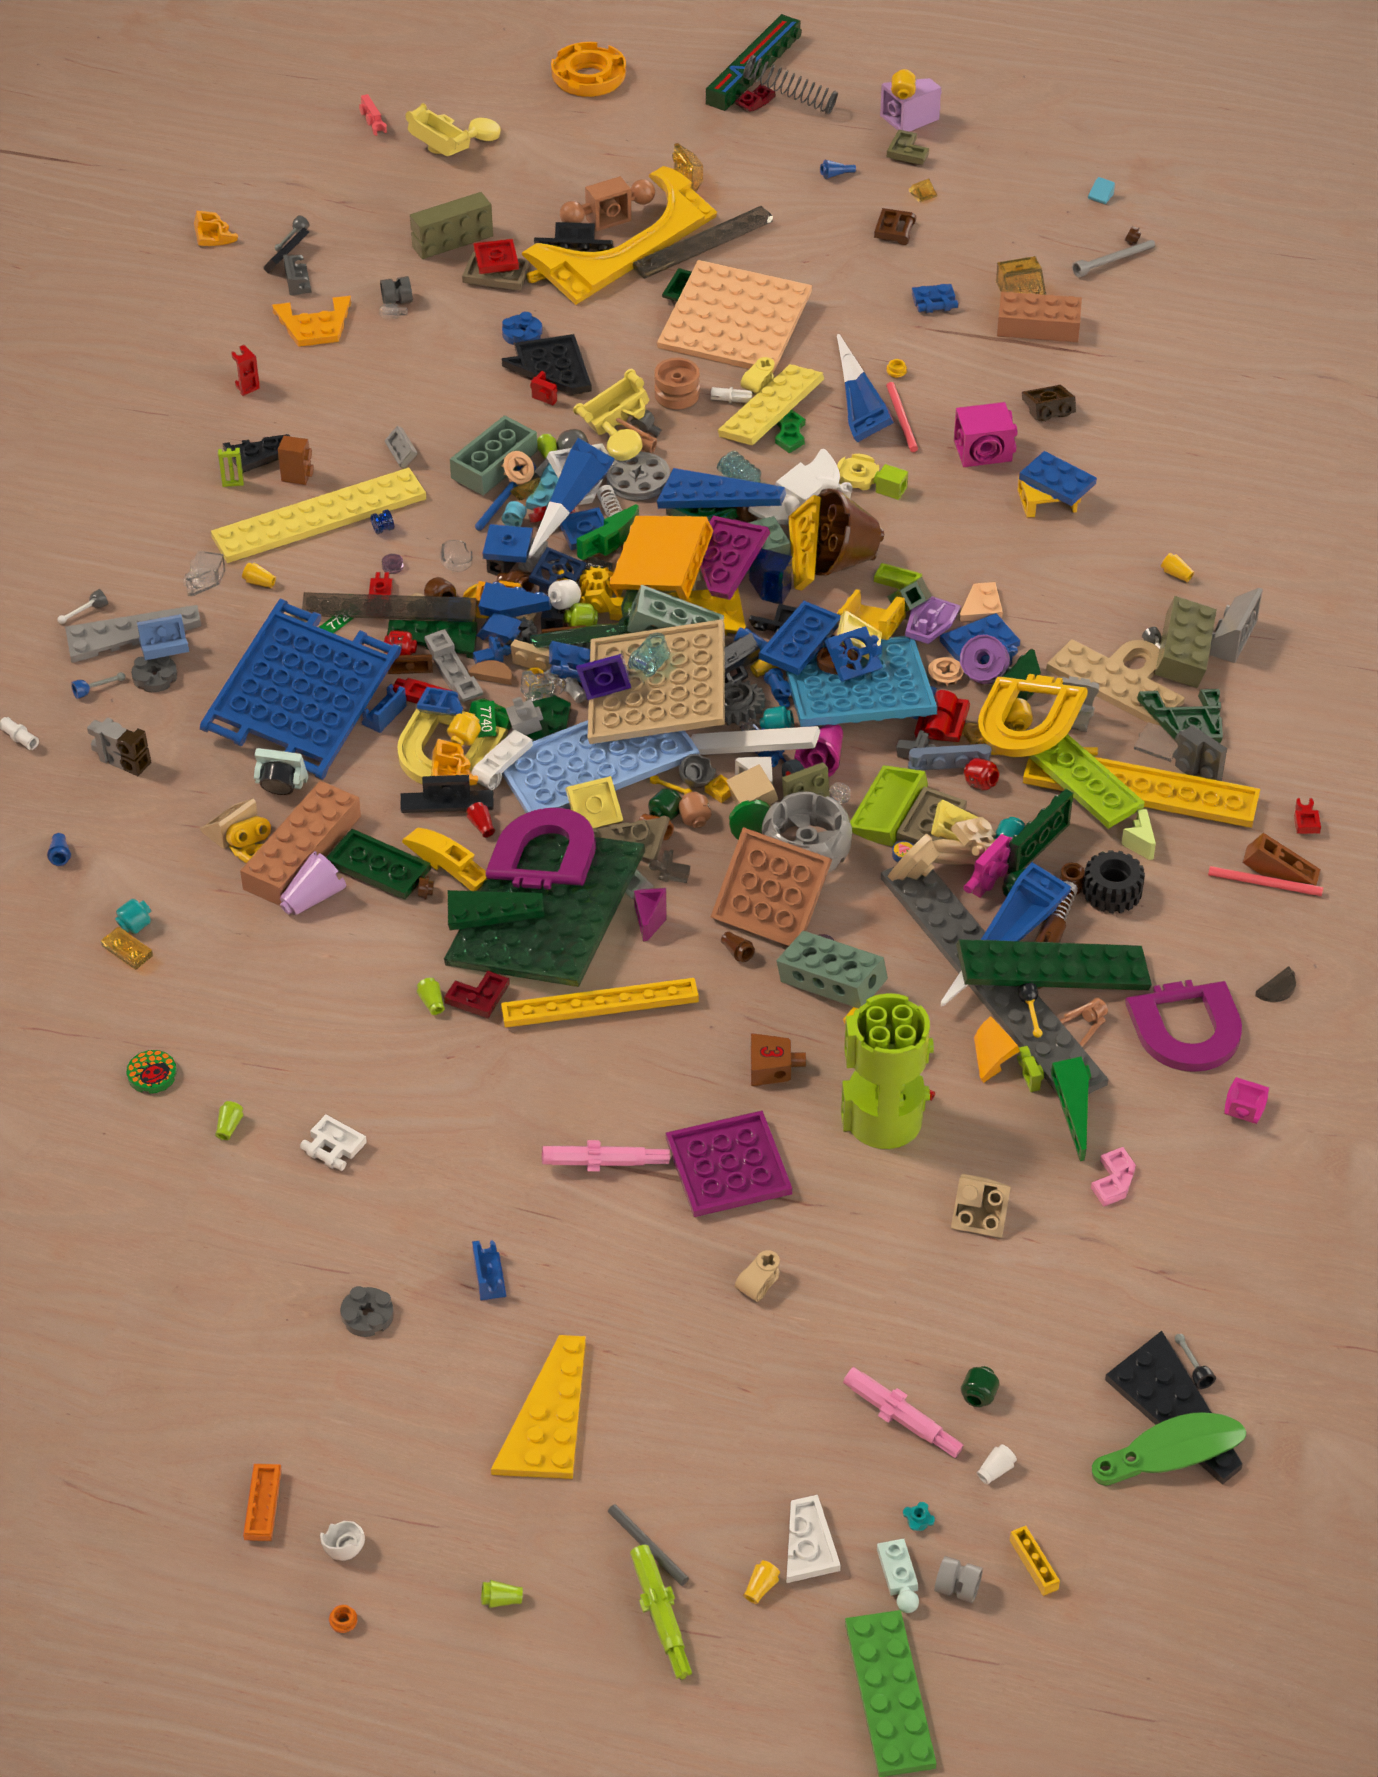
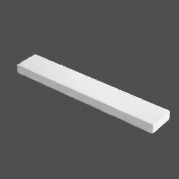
[691,726,820,755]

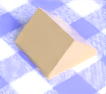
[200,798,258,849]

